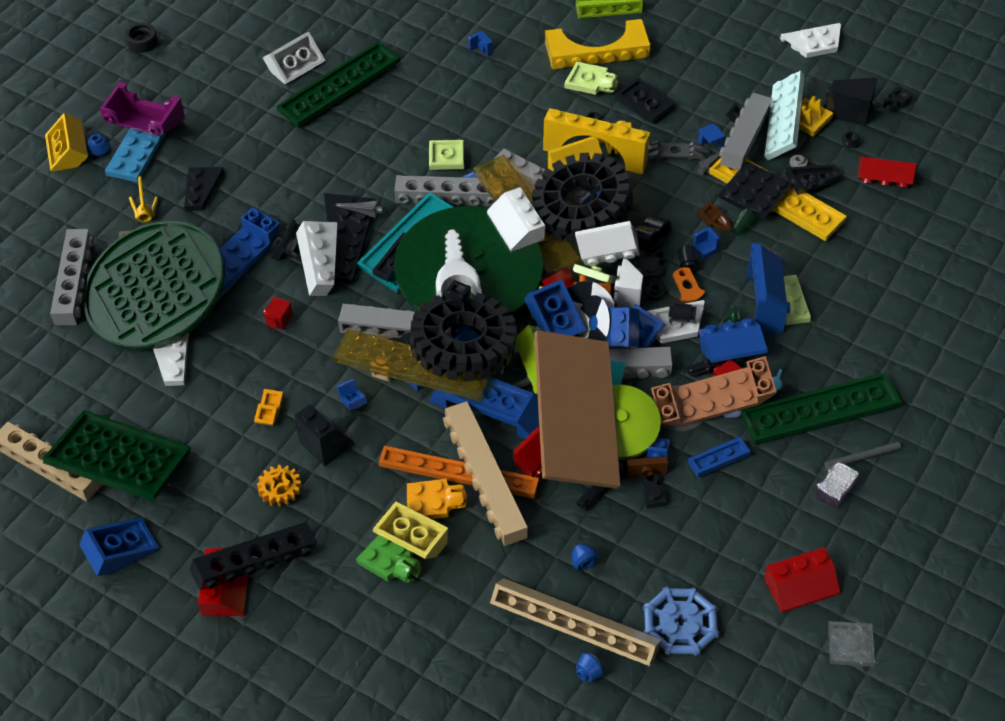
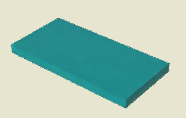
[357,192,453,294]

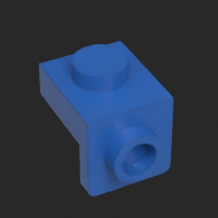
[337,379,368,411]

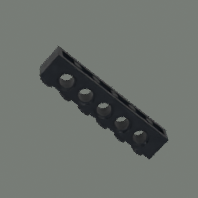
[189,521,317,591]

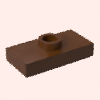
[626,457,668,477]

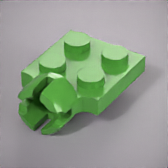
[356,535,422,583]

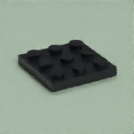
[719,161,793,220]

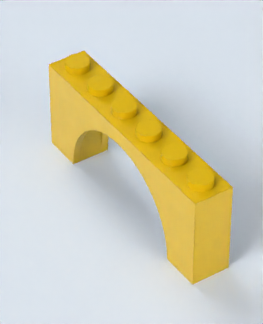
[545,19,650,69]
[543,108,650,174]

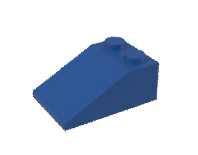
[524,279,586,336]
[589,307,640,348]
[80,517,159,576]

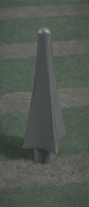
[697,152,721,175]
[336,201,384,218]

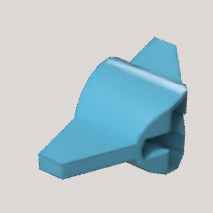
[770,369,783,399]

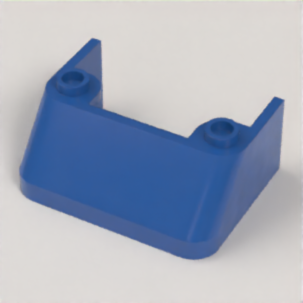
[747,243,791,333]

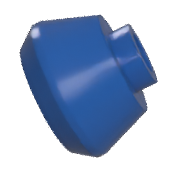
[86,134,110,156]
[572,543,599,570]
[576,653,604,682]

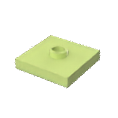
[429,140,464,170]
[573,264,617,284]

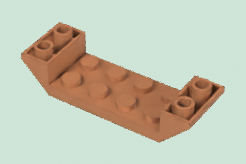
[651,356,777,426]

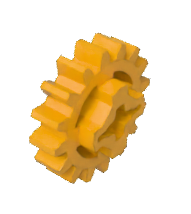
[257,465,302,507]

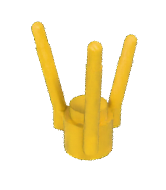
[129,176,158,222]

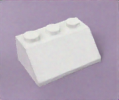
[263,32,325,84]
[487,187,545,252]
[575,221,640,266]

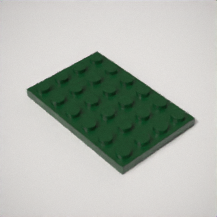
[43,410,191,502]

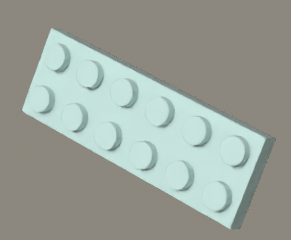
[764,71,805,160]

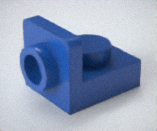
[468,31,493,56]
[647,438,670,458]

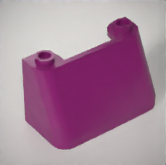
[100,82,185,136]

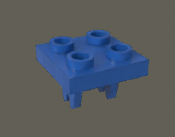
[632,304,666,348]

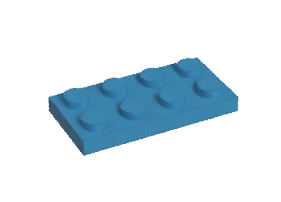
[105,129,166,182]

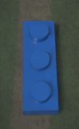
[688,437,750,478]

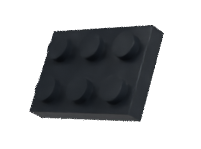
[615,77,676,124]

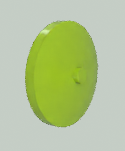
[612,385,661,460]

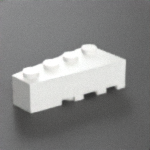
[296,221,337,296]

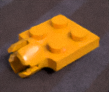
[407,479,467,519]

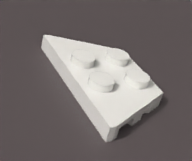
[780,23,841,58]
[647,300,705,343]

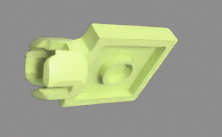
[564,62,618,95]

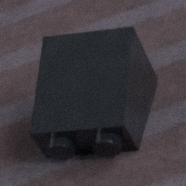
[823,77,878,126]
[294,404,355,466]

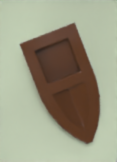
[697,201,731,232]

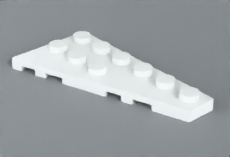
[153,333,189,386]

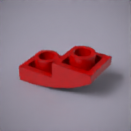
[540,267,576,289]

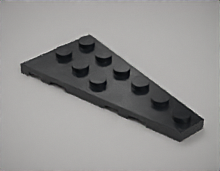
[324,193,376,284]

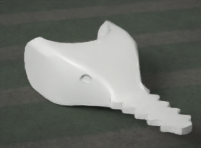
[436,230,482,298]

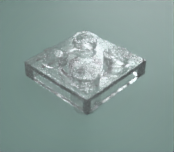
[828,621,875,667]

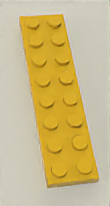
[709,157,847,241]

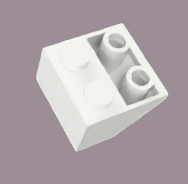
[614,258,643,308]

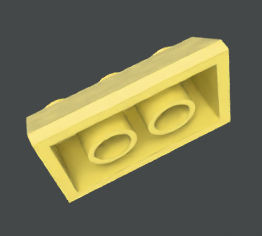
[373,501,448,559]

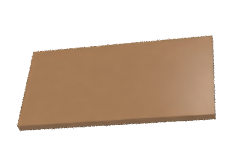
[534,330,620,489]

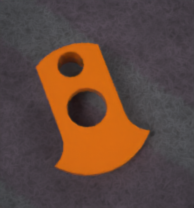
[672,268,705,303]

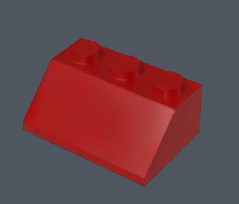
[858,157,916,187]
[513,427,542,478]
[764,547,840,613]
[198,548,248,616]

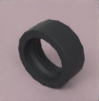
[125,22,158,53]

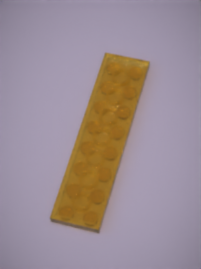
[473,155,581,277]
[333,328,493,402]

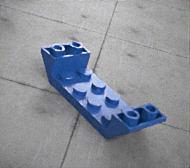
[220,207,280,293]
[429,372,539,439]

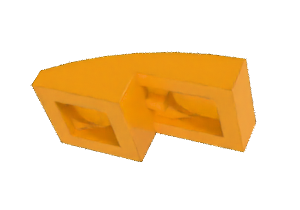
[254,389,284,426]

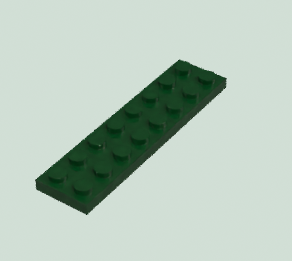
[277,41,400,128]
[741,372,902,445]

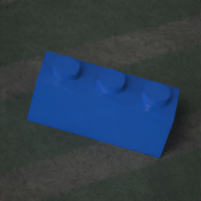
[699,318,768,363]

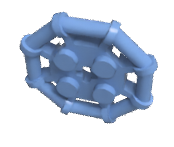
[643,587,720,656]

